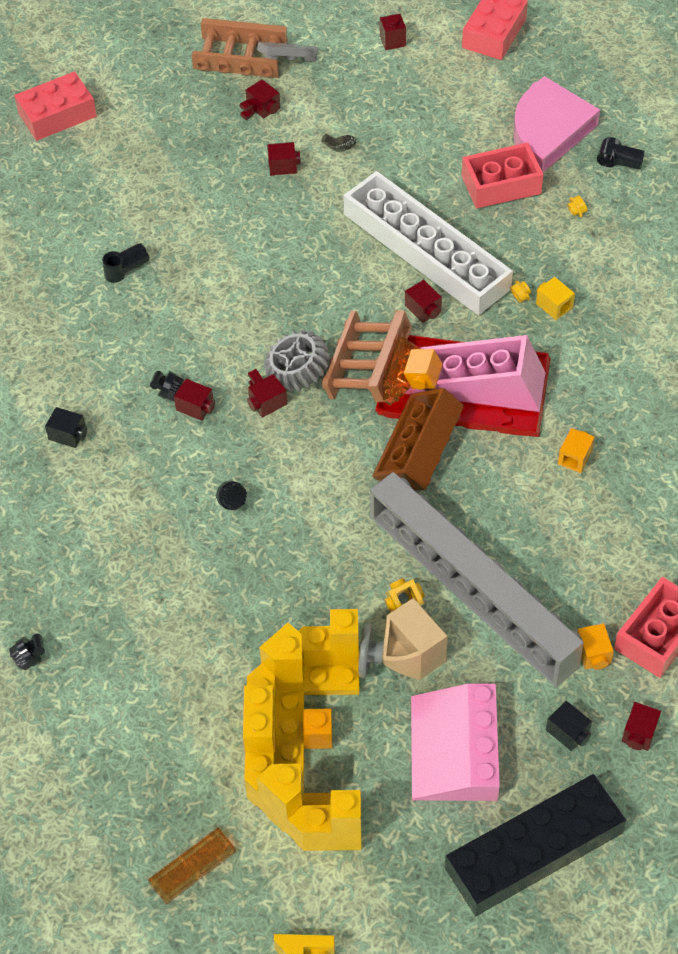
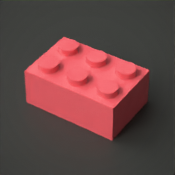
[462,0,528,60]
[14,71,97,141]
[462,142,543,209]
[614,577,678,678]

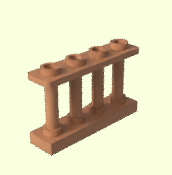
[192,18,288,78]
[322,310,412,402]

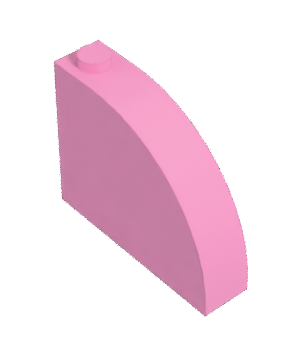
[514,76,600,173]

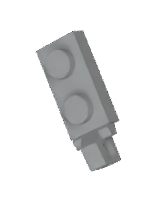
[257,42,318,62]

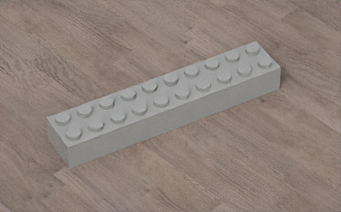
[370,472,584,688]

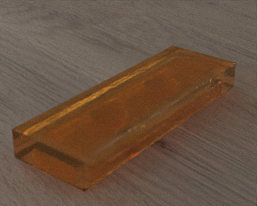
[148,827,236,905]

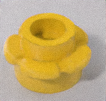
[567,195,588,217]
[510,280,531,303]

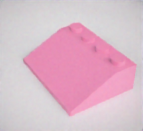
[411,684,500,801]

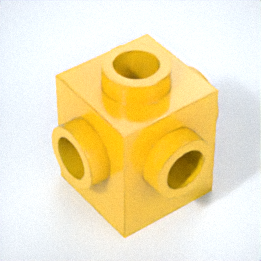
[384,577,425,613]

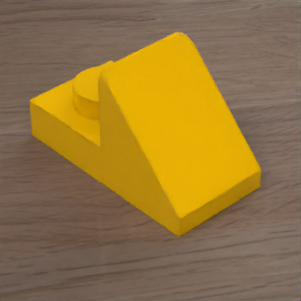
[274,934,335,954]

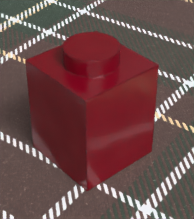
[380,13,406,51]
[267,142,301,176]
[405,279,442,323]
[174,379,215,421]
[621,701,661,751]

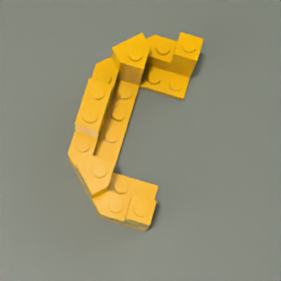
[243,609,362,851]

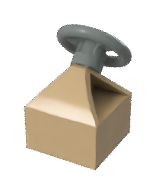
[358,598,448,680]

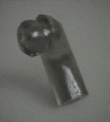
[321,133,356,152]

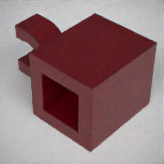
[239,79,280,120]
[247,369,288,418]

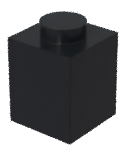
[45,407,87,448]
[546,700,592,751]

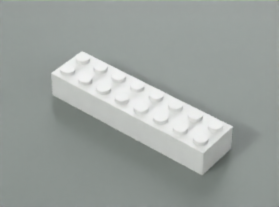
[343,171,513,316]

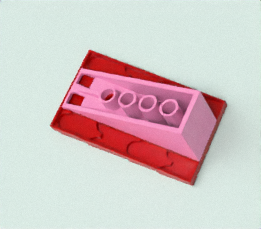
[375,335,551,437]

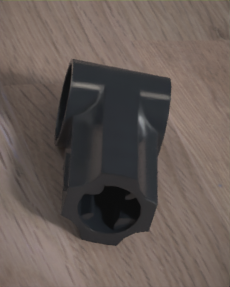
[597,137,645,170]
[102,243,149,283]

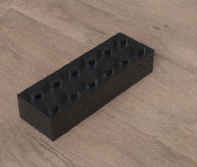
[445,774,627,917]

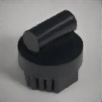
[150,371,184,401]
[215,481,247,510]
[9,634,45,670]

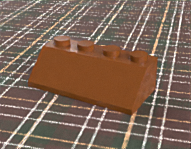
[372,388,464,491]

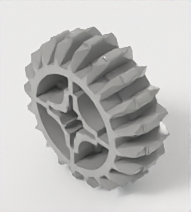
[264,329,330,393]

